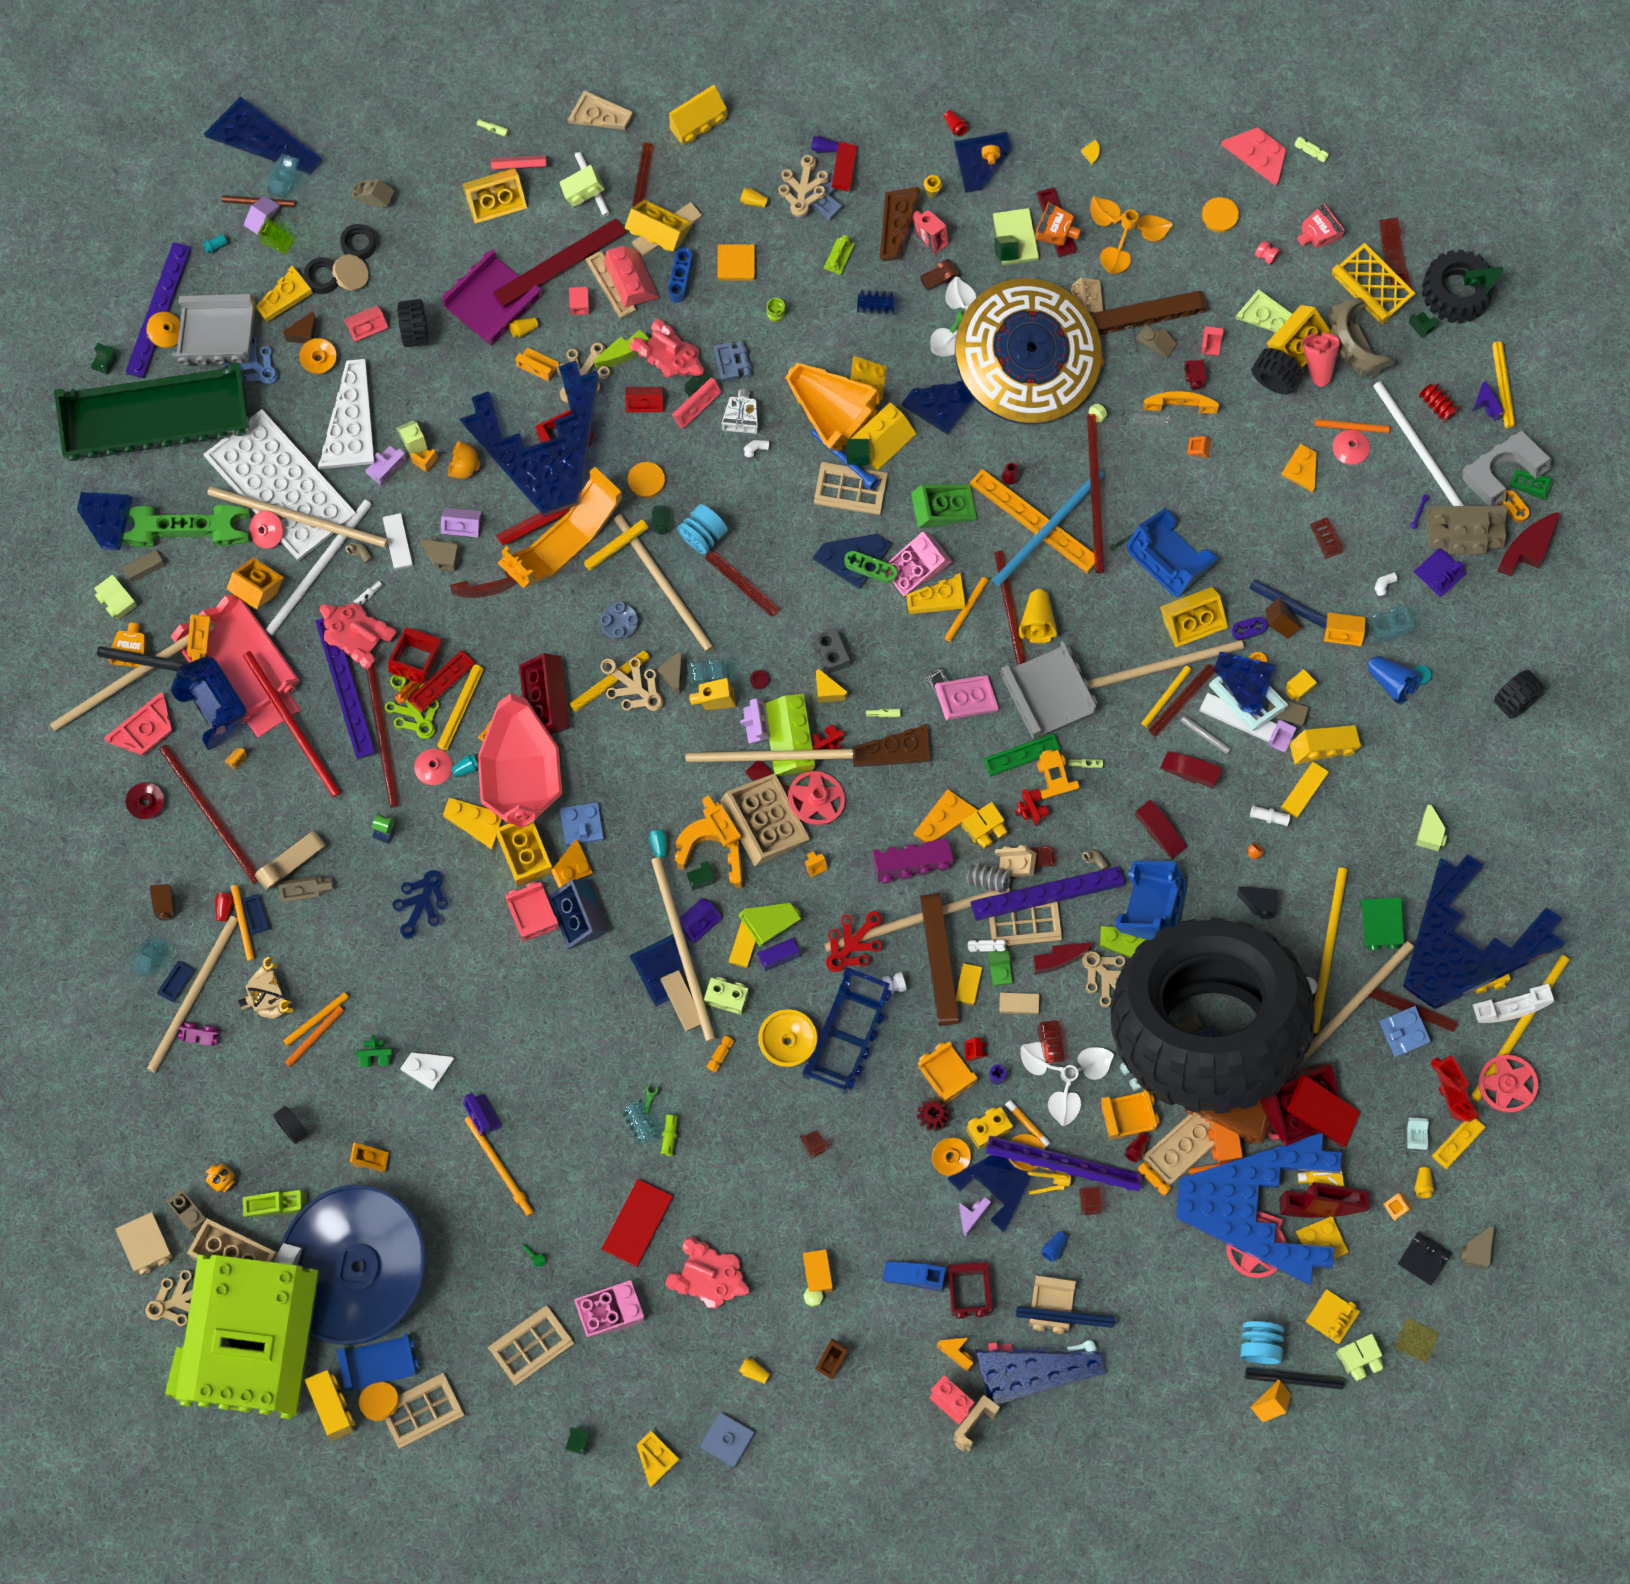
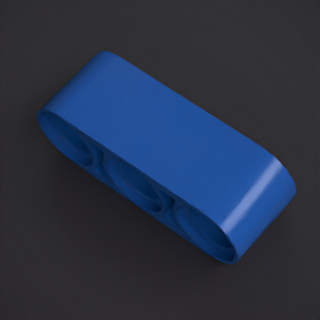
[668,248,692,303]

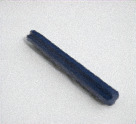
[1250,580,1327,629]
[1016,1306,1115,1328]

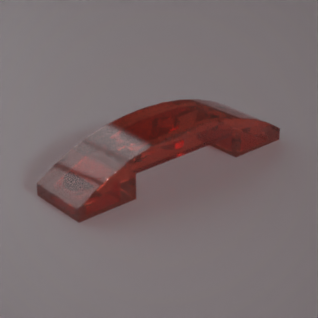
[1379,217,1410,290]
[450,571,518,598]

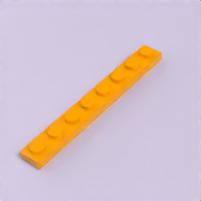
[970,469,1099,573]

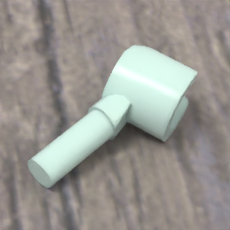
[1067,1340,1097,1354]

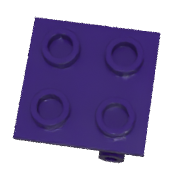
[1413,548,1467,598]

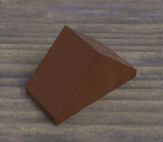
[283,311,317,344]
[1266,597,1302,639]
[815,1339,849,1380]

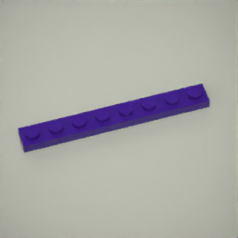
[125,242,191,379]
[315,618,375,759]
[970,866,1124,921]
[986,1136,1142,1191]

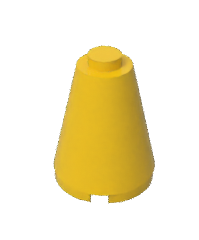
[1019,589,1057,643]

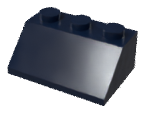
[548,879,609,949]

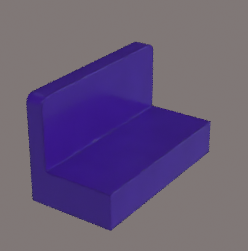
[679,898,722,943]
[757,938,801,972]
[463,1093,501,1136]

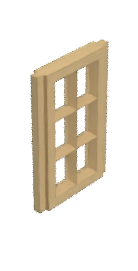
[814,462,888,515]
[989,902,1062,946]
[488,1305,574,1387]
[385,1373,464,1449]

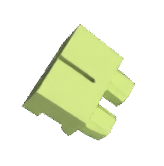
[1336,1334,1383,1382]

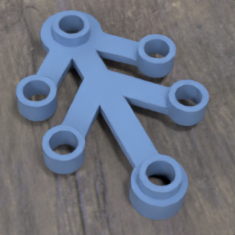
[223,336,278,385]

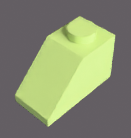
[396,420,427,455]
[1416,804,1447,851]

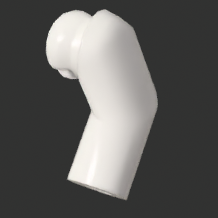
[744,440,769,457]
[1375,573,1397,596]

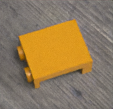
[918,1041,978,1103]
[1101,1090,1159,1140]

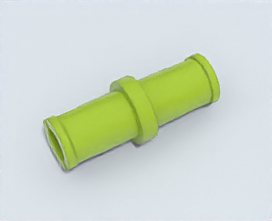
[660,1115,678,1156]

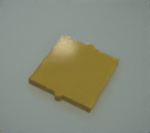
[1394,1319,1439,1363]

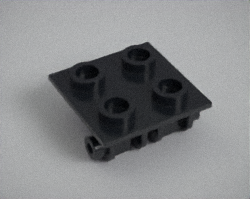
[1398,1232,1452,1286]

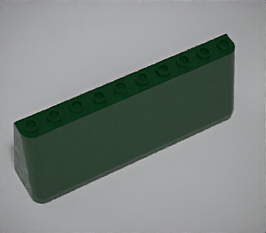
[54,362,249,461]

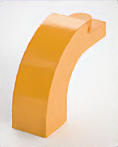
[674,818,721,870]

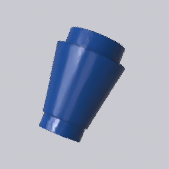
[1041,1231,1068,1262]

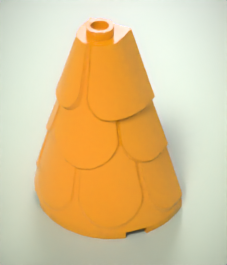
[786,363,880,451]

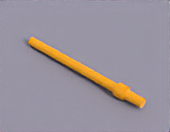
[465,1116,534,1217]

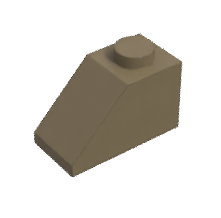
[1460,1226,1494,1270]

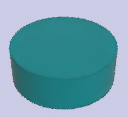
[1414,665,1431,685]

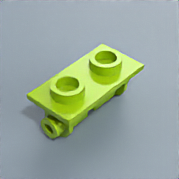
[824,235,855,275]

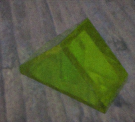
[258,218,294,254]

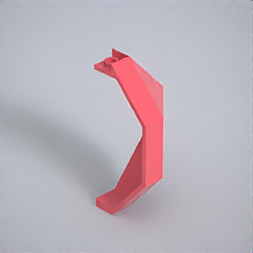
[478,694,562,828]

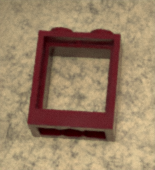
[947,1262,992,1319]

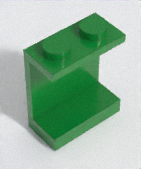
[1359,897,1404,950]

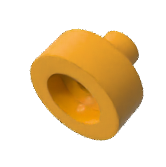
[982,145,1000,164]

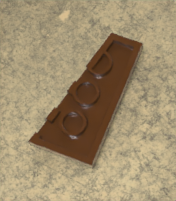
[880,187,921,261]

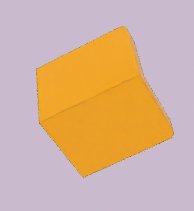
[410,449,438,472]

